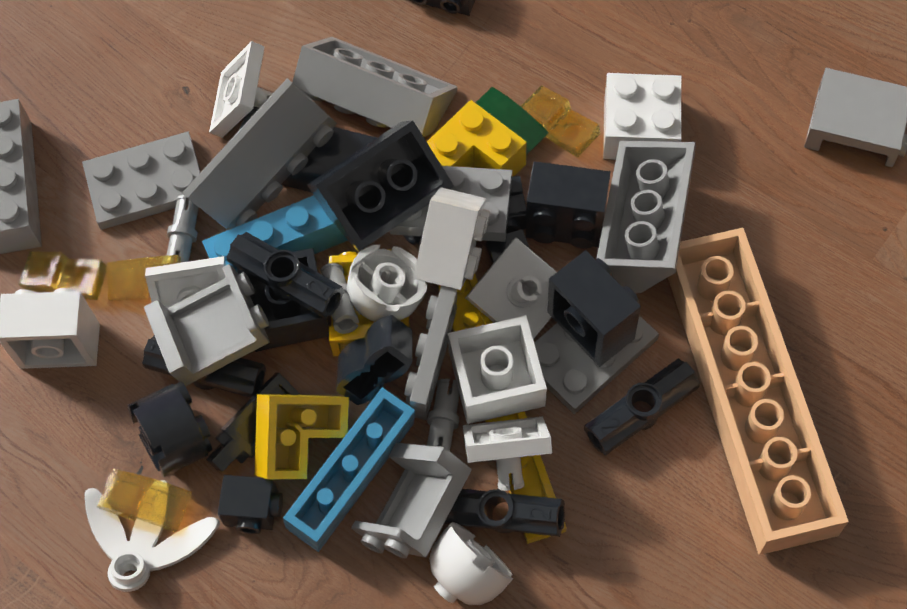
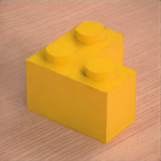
[427,100,527,177]
[254,394,349,479]

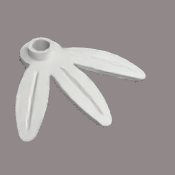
[84,480,220,592]

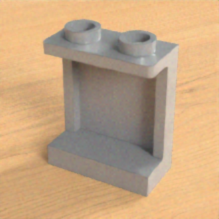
[804,68,907,167]
[144,264,270,386]
[351,443,472,558]

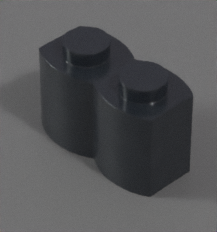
[336,315,412,405]

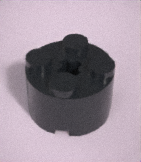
[127,381,213,478]

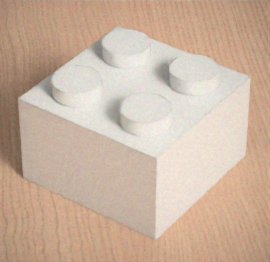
[603,73,681,160]
[413,187,491,290]
[0,288,100,369]
[448,316,547,424]

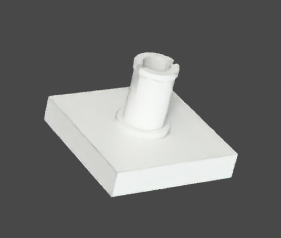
[209,41,273,138]
[465,238,557,339]
[145,256,226,308]
[463,416,552,491]

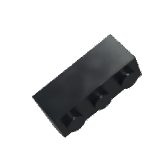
[308,120,454,252]

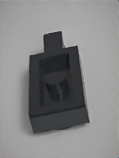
[206,373,301,472]

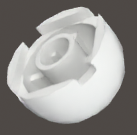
[347,245,427,322]
[429,522,513,605]

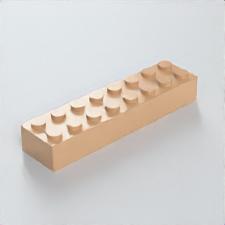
[668,228,849,555]

